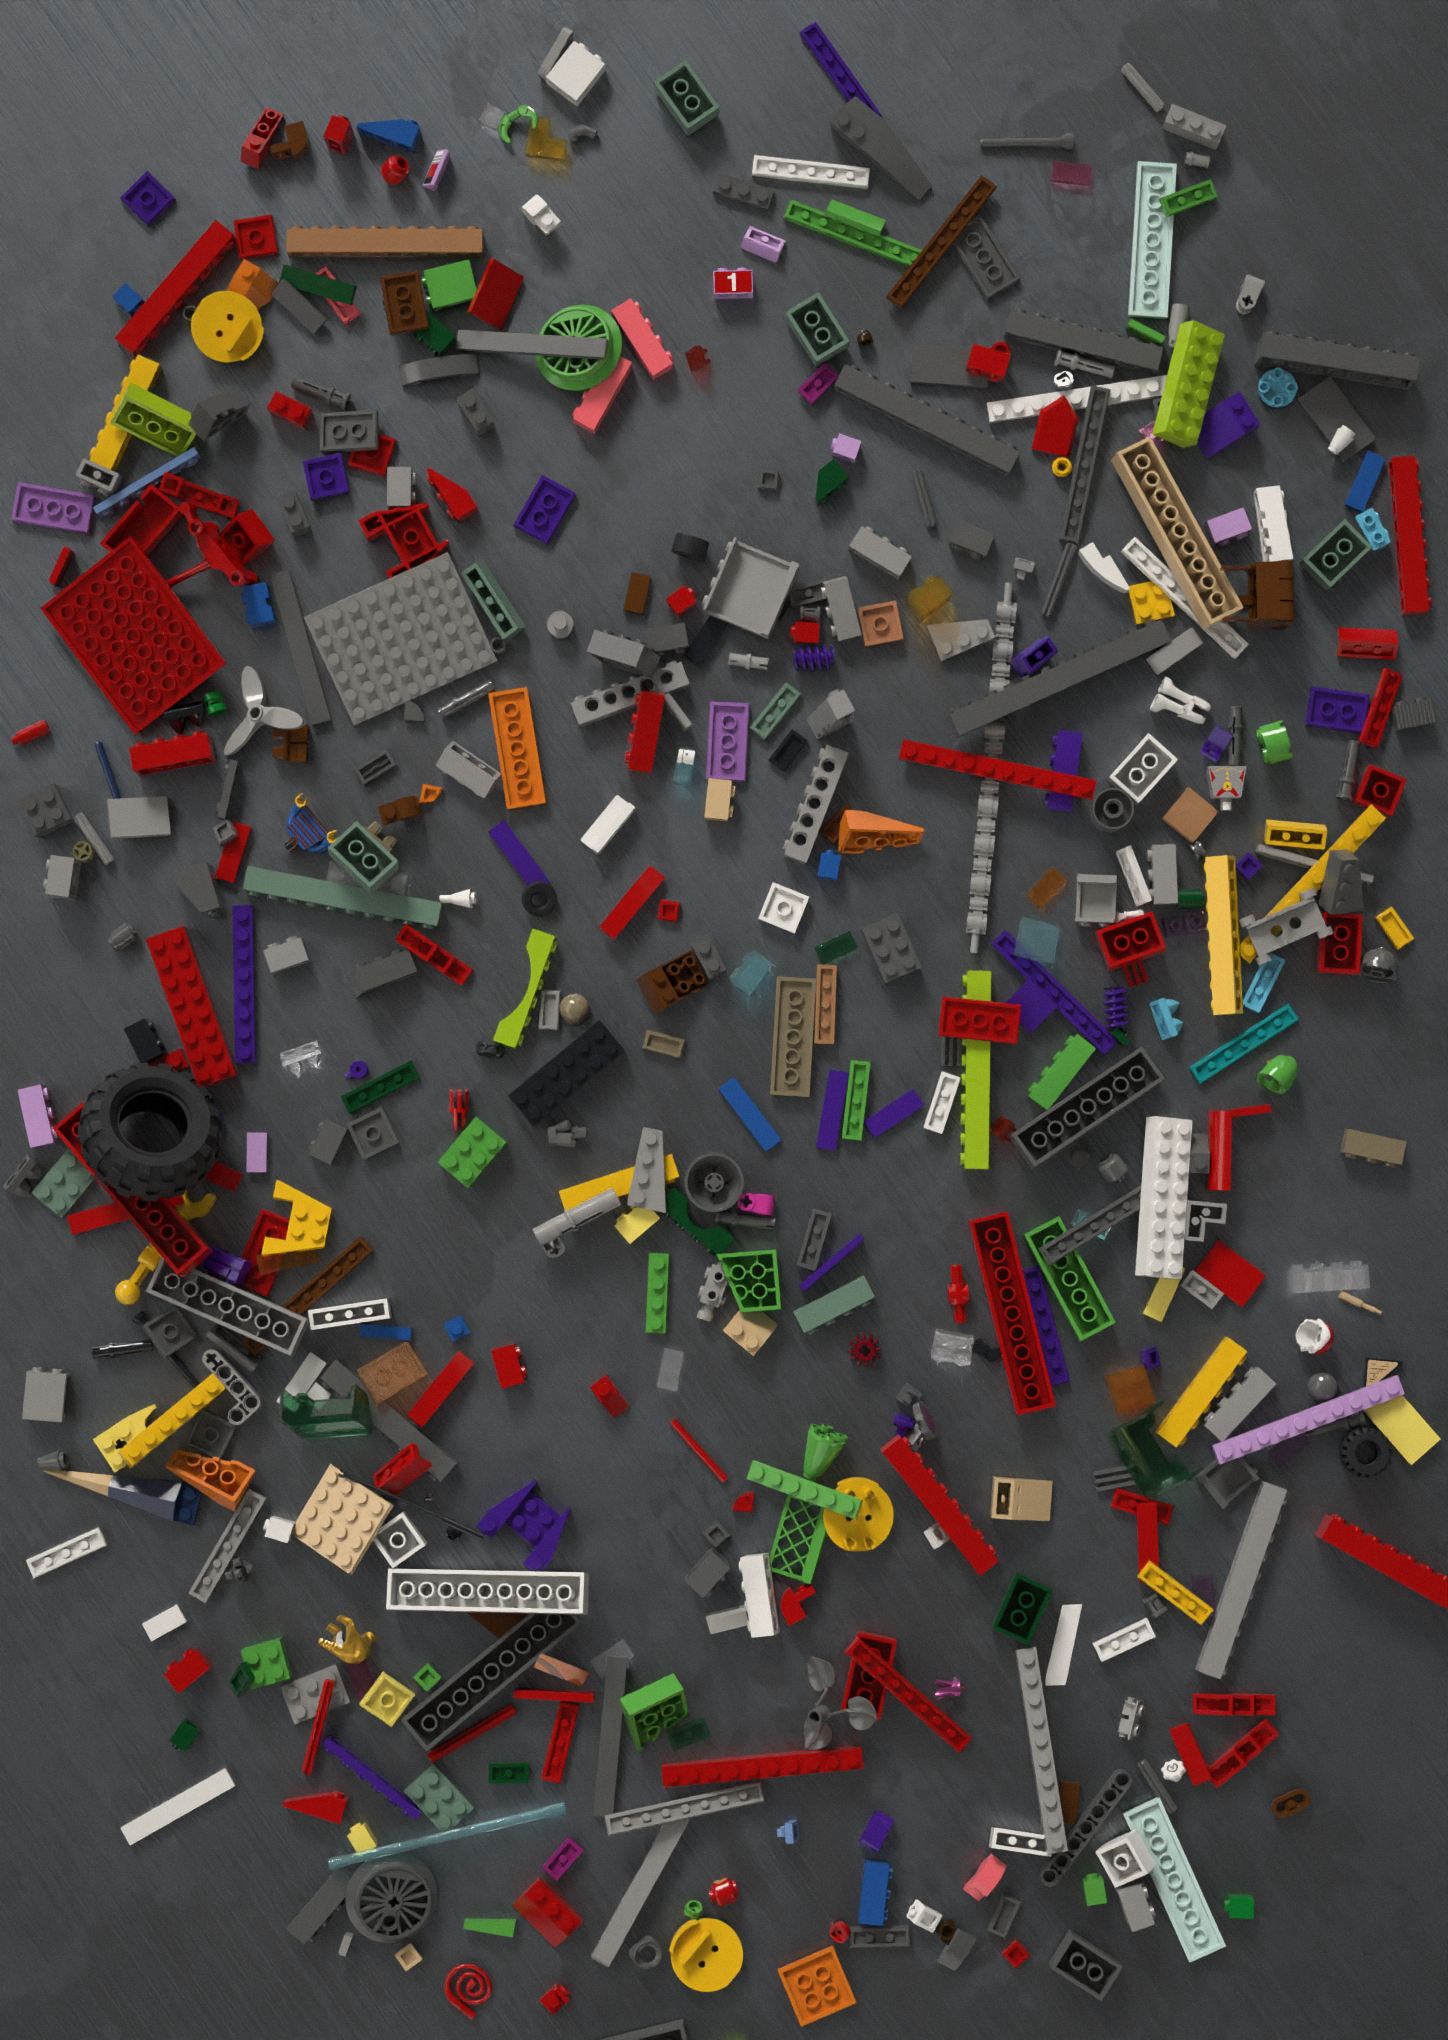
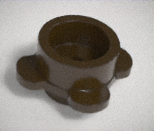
[936,1919,957,1943]

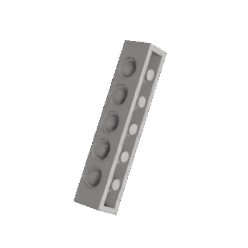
[571,661,690,728]
[782,745,849,865]

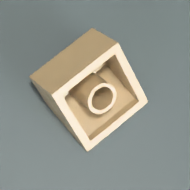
[723,1310,778,1356]

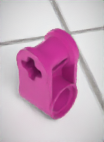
[736,1193,775,1216]

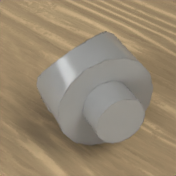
[547,611,574,639]

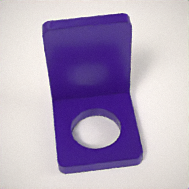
[1200,725,1233,763]

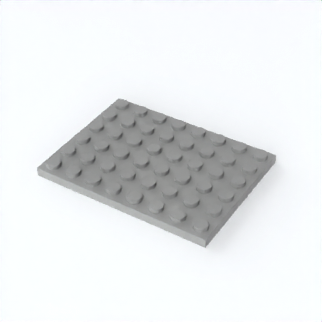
[304,552,497,725]

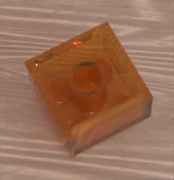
[1103,1363,1156,1415]

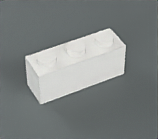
[989,1827,1051,1857]

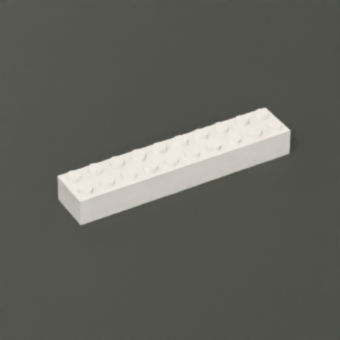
[386,1569,589,1615]

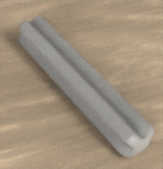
[1121,63,1165,112]
[74,813,114,865]

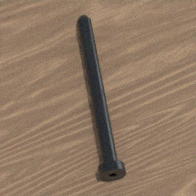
[132,1311,200,1388]

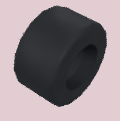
[671,533,709,561]

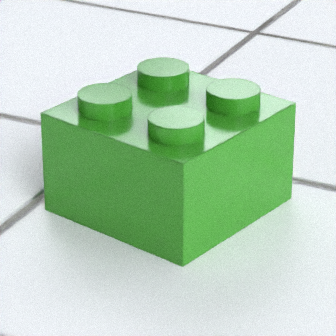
[241,1637,293,1690]

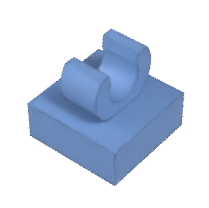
[777,1820,800,1844]

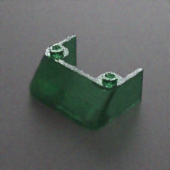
[278,1383,373,1439]
[1108,1400,1204,1498]

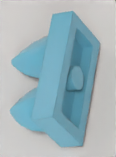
[1149,998,1183,1040]

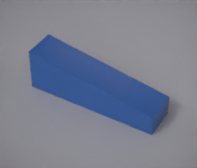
[360,1324,412,1340]

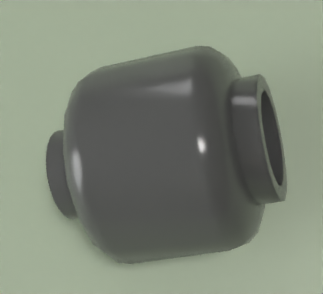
[1098,1153,1128,1183]

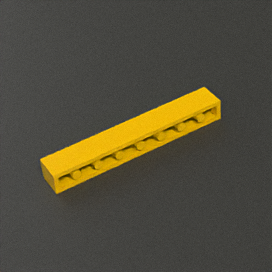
[1204,855,1243,1015]

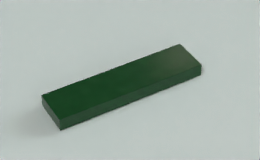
[279,264,357,305]
[341,1060,420,1114]

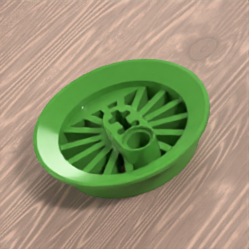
[535,305,622,391]

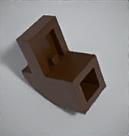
[270,121,309,161]
[378,796,423,826]

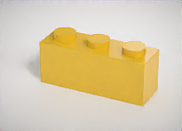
[1264,819,1327,850]

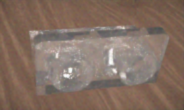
[931,1329,975,1366]

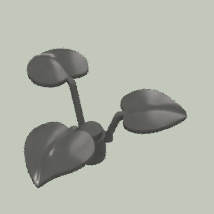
[804,1656,877,1750]

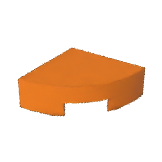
[419,784,443,804]

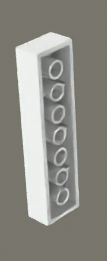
[1135,1116,1192,1279]

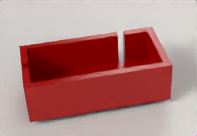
[100,484,184,557]

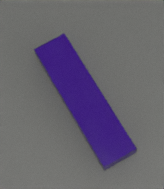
[488,820,551,895]
[816,1069,849,1151]
[799,1234,864,1291]

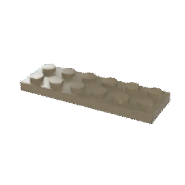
[770,976,816,1097]

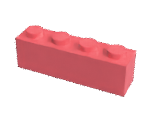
[611,298,674,380]
[572,356,632,434]

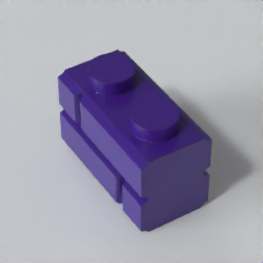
[1010,636,1058,677]
[203,1246,252,1286]

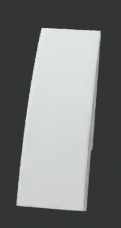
[1078,542,1130,594]

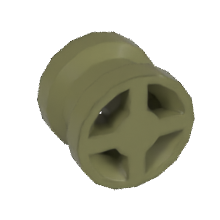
[72,841,95,863]

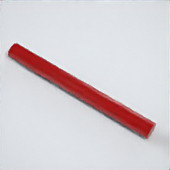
[669,1418,728,1483]

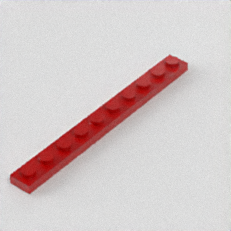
[899,739,1097,800]

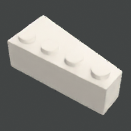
[1253,485,1293,562]

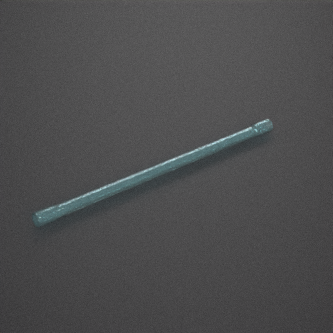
[327,1802,566,1870]

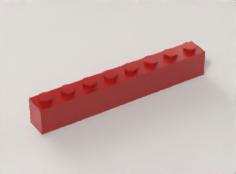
[115,220,236,358]
[1388,456,1431,616]
[880,1434,999,1576]

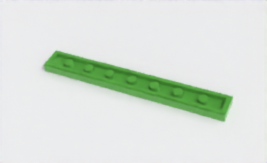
[784,200,922,267]

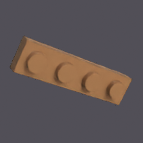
[814,965,837,1045]

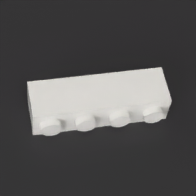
[308,1298,392,1330]
[739,1553,780,1638]

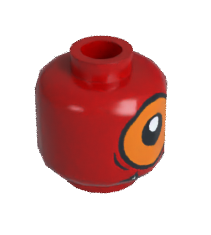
[709,1877,740,1907]

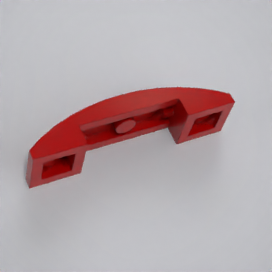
[159,472,240,519]

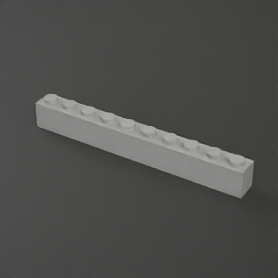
[1195,1481,1288,1679]
[1015,1647,1068,1854]

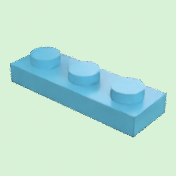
[1243,952,1286,1013]

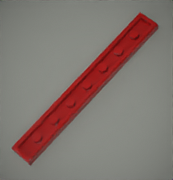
[844,1637,972,1754]

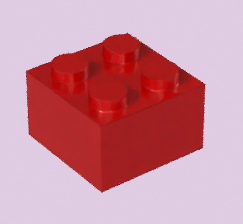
[1351,764,1407,818]

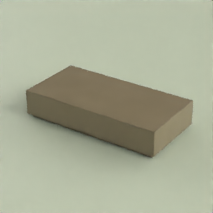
[642,1030,685,1059]

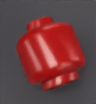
[381,155,410,185]

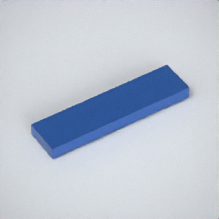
[718,1077,781,1152]

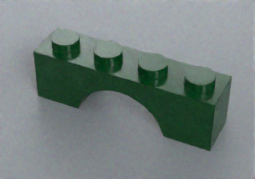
[660,1187,734,1256]

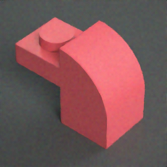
[963,1853,1007,1902]

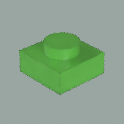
[413,1663,442,1692]

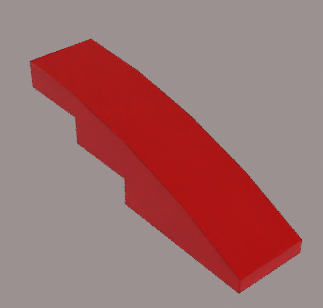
[599,865,665,940]
[395,924,473,986]
[406,1351,474,1428]
[1193,1693,1276,1716]
[1209,1718,1279,1788]

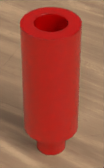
[10,719,51,745]

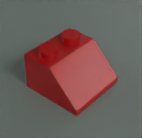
[219,509,275,566]

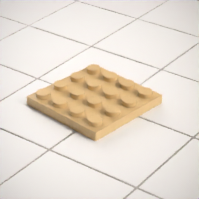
[291,1464,394,1575]

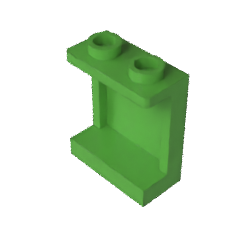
[421,259,477,313]

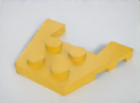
[262,1180,332,1256]

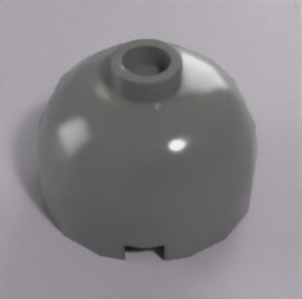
[1359,947,1399,983]

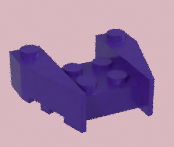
[476,1480,570,1572]

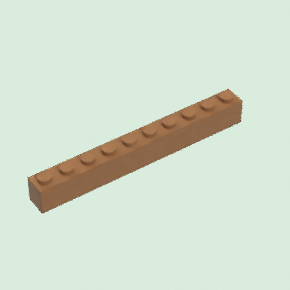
[286,226,483,257]

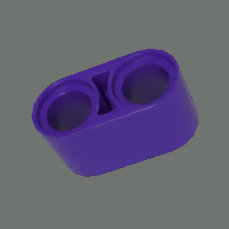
[858,1810,894,1853]

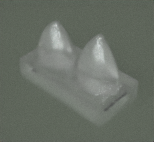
[280,1040,321,1078]

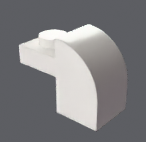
[521,195,561,236]

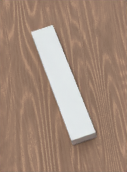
[752,155,870,189]
[121,1767,236,1845]

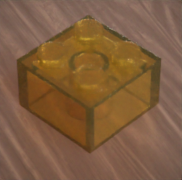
[905,575,953,624]

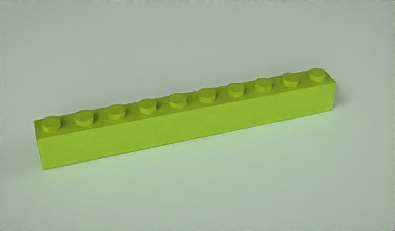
[960,971,991,1169]

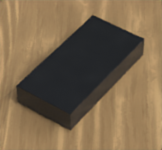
[768,729,808,772]

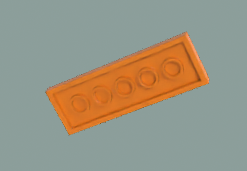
[488,687,546,810]

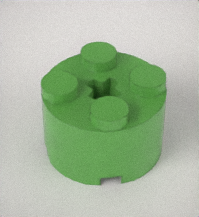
[1256,720,1293,765]

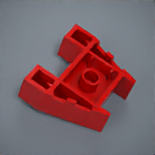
[358,503,449,579]

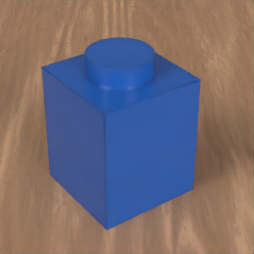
[112,283,145,317]
[817,850,841,881]

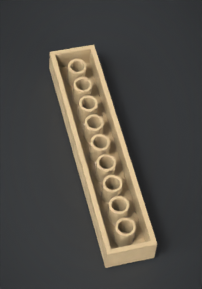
[1111,437,1244,631]

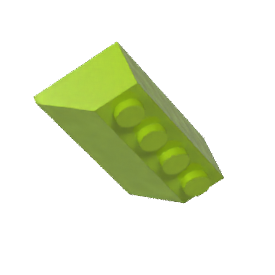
[110,382,197,457]

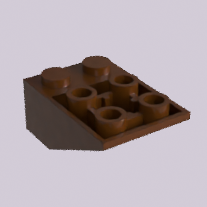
[636,950,710,1014]

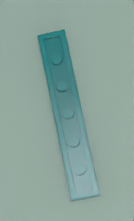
[1189,1003,1299,1084]

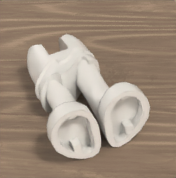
[1150,676,1211,724]

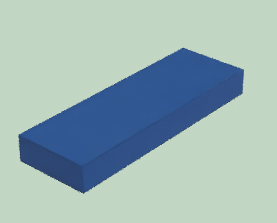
[1344,451,1386,513]

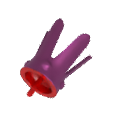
[935,1679,965,1700]

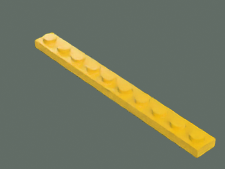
[1240,804,1386,964]

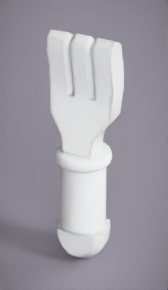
[1115,910,1145,923]

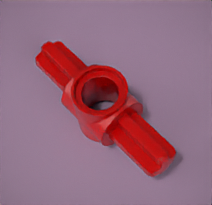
[948,1265,969,1324]

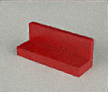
[1336,627,1399,660]
[373,1443,432,1495]

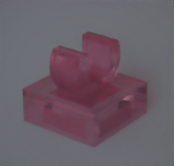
[1138,421,1164,441]

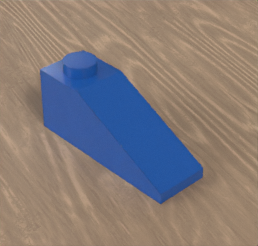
[357,119,421,153]

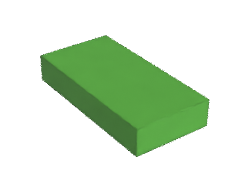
[1126,319,1166,347]

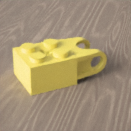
[93,1404,157,1473]

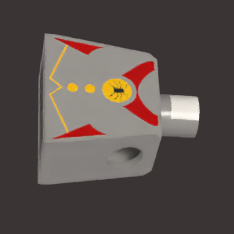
[1206,766,1246,811]

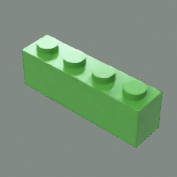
[1027,1034,1096,1111]

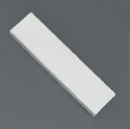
[26,1527,108,1578]

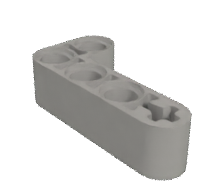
[202,1349,263,1425]

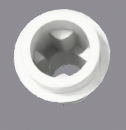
[1328,425,1355,456]

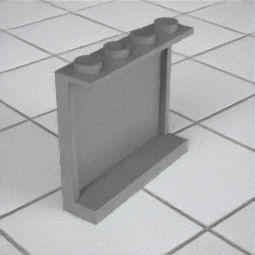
[702,537,800,639]

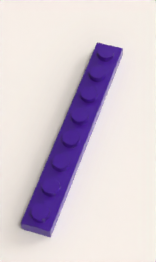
[232,905,256,1063]
[991,930,1118,1055]

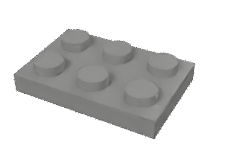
[280,1664,351,1725]

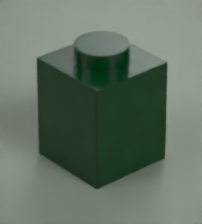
[169,1718,202,1752]

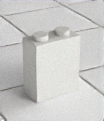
[546,41,606,106]

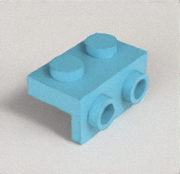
[1355,508,1391,551]

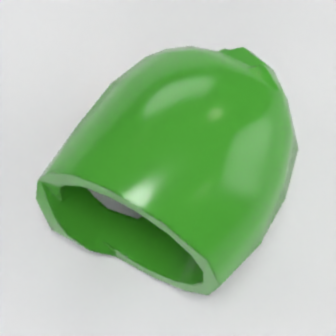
[1256,1055,1298,1094]

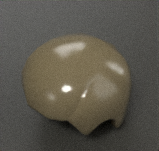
[560,993,591,1026]

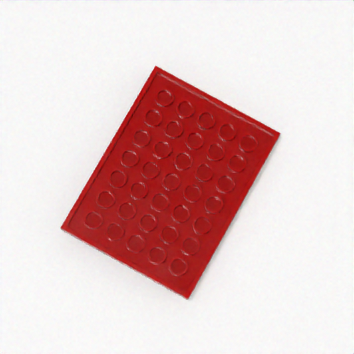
[40,536,227,735]

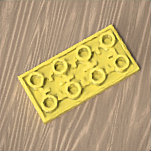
[1362,1395,1441,1465]

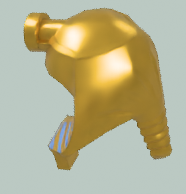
[318,1614,376,1664]

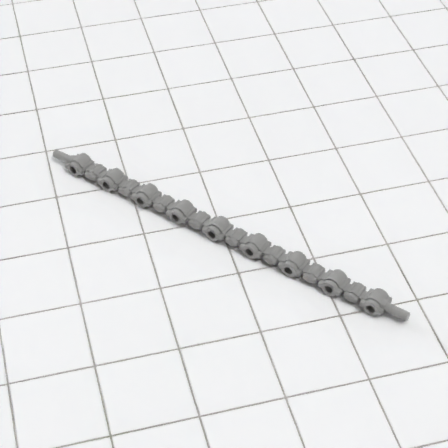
[966,583,1017,954]

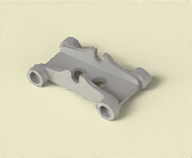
[1239,888,1334,966]

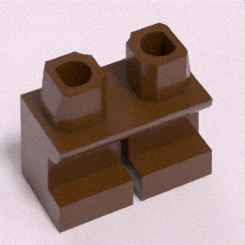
[272,724,310,764]

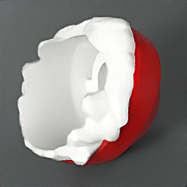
[1295,1318,1334,1354]

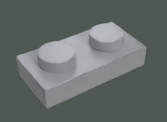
[1179,1270,1224,1309]

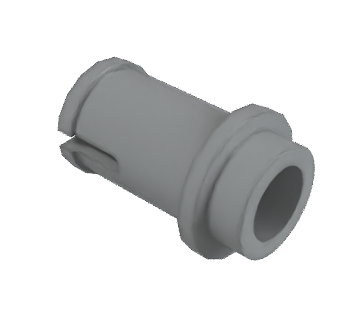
[1184,151,1210,168]

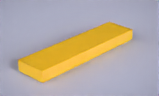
[1137,1560,1214,1626]

